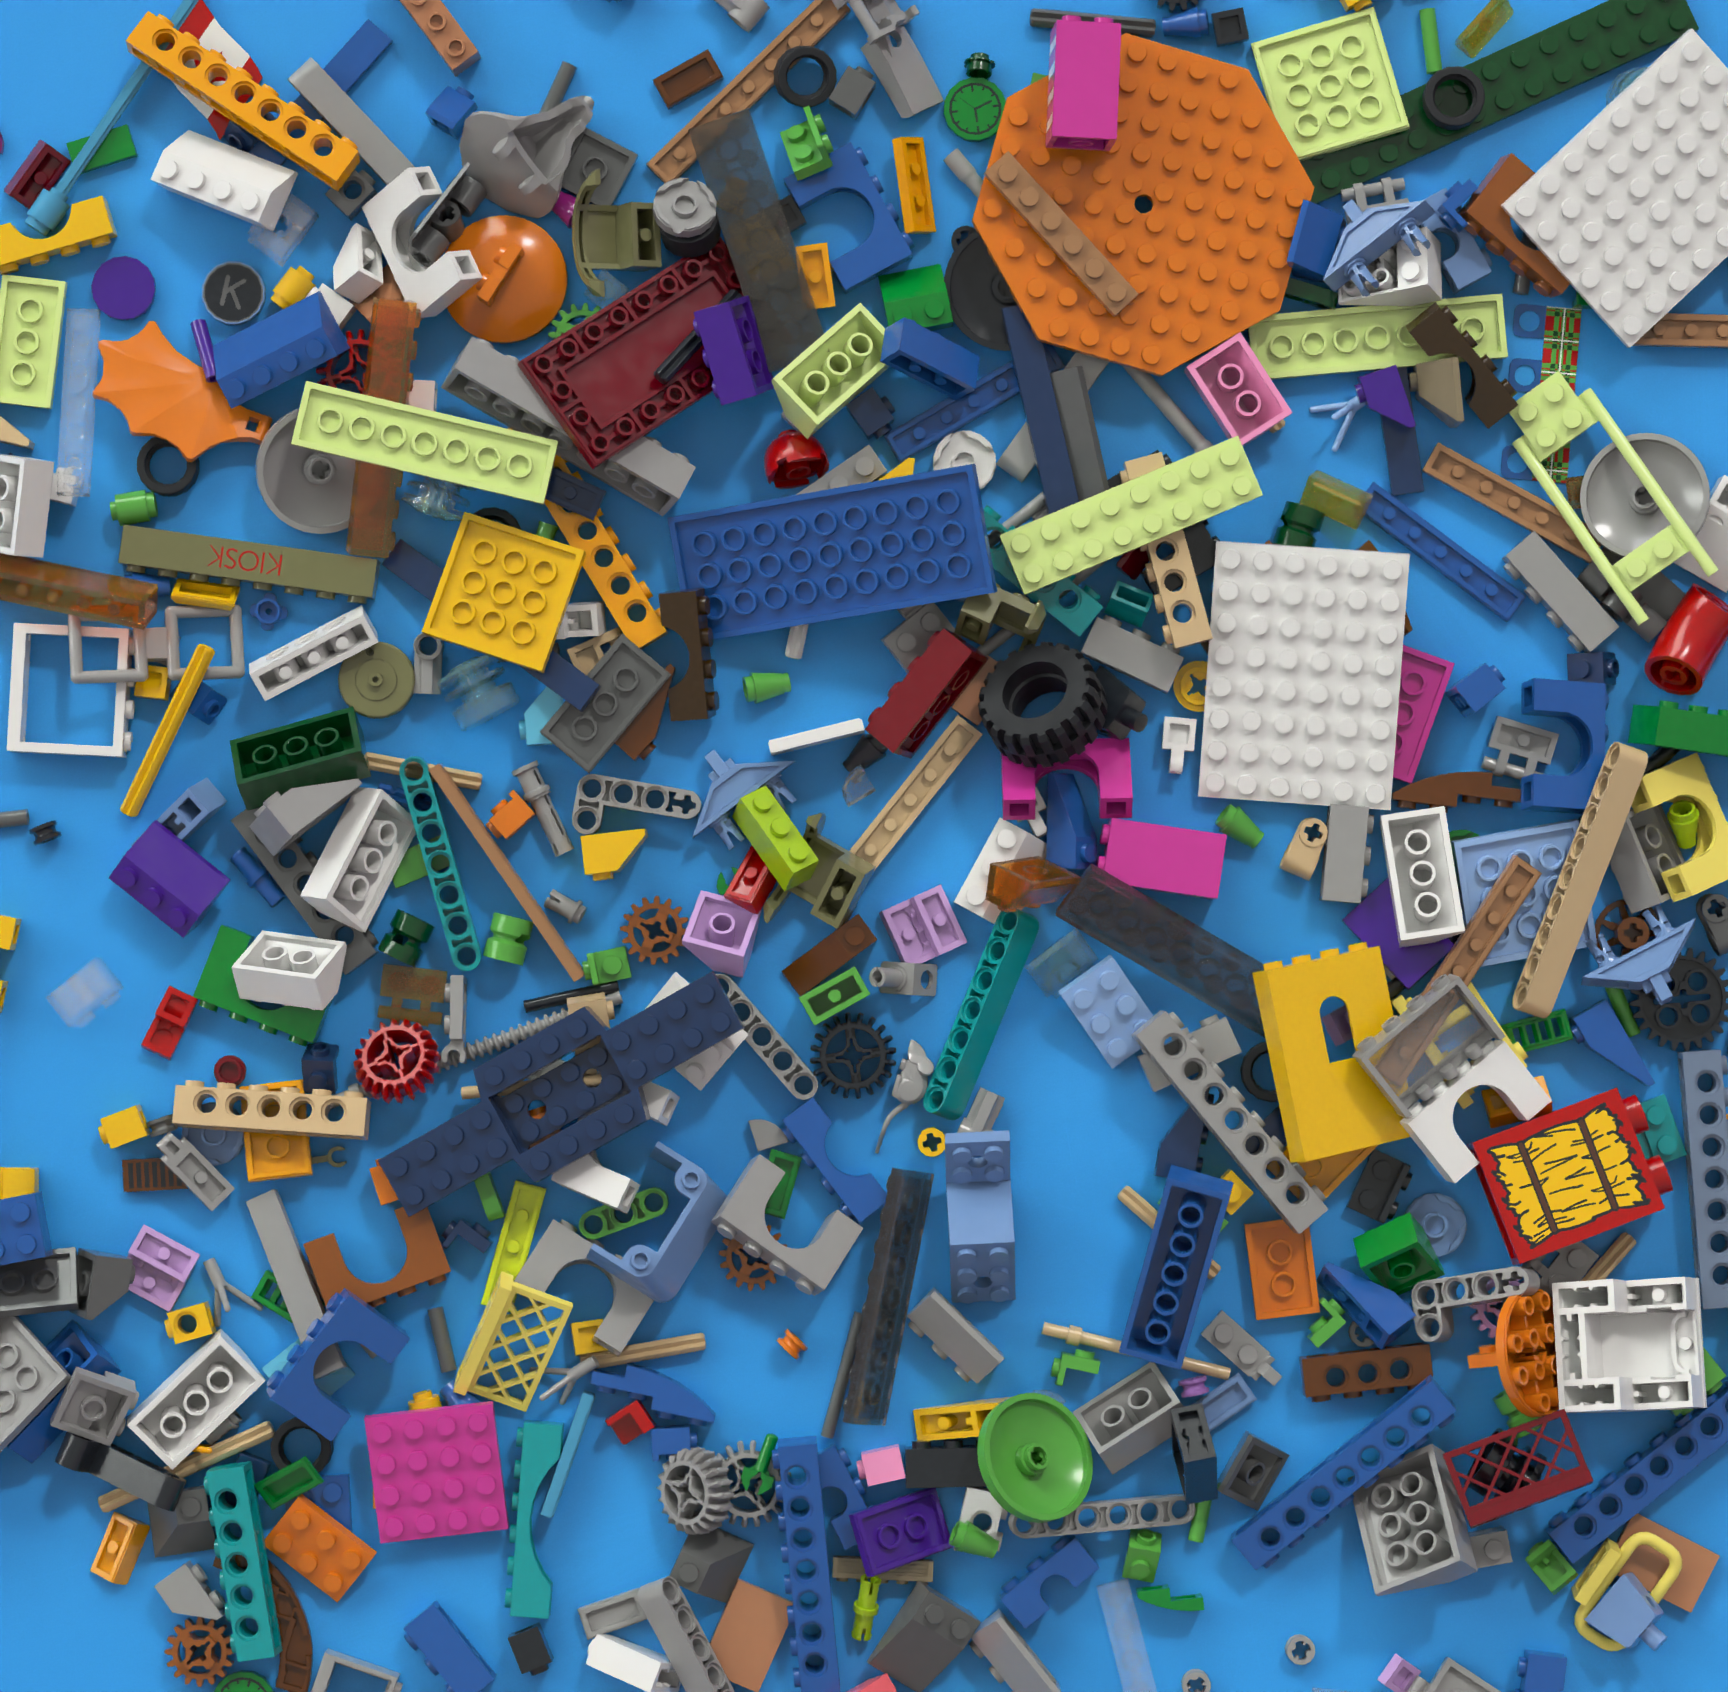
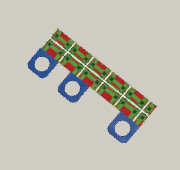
[1501,304,1582,484]

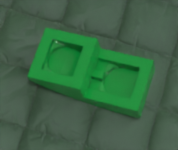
[1136,1584,1204,1611]

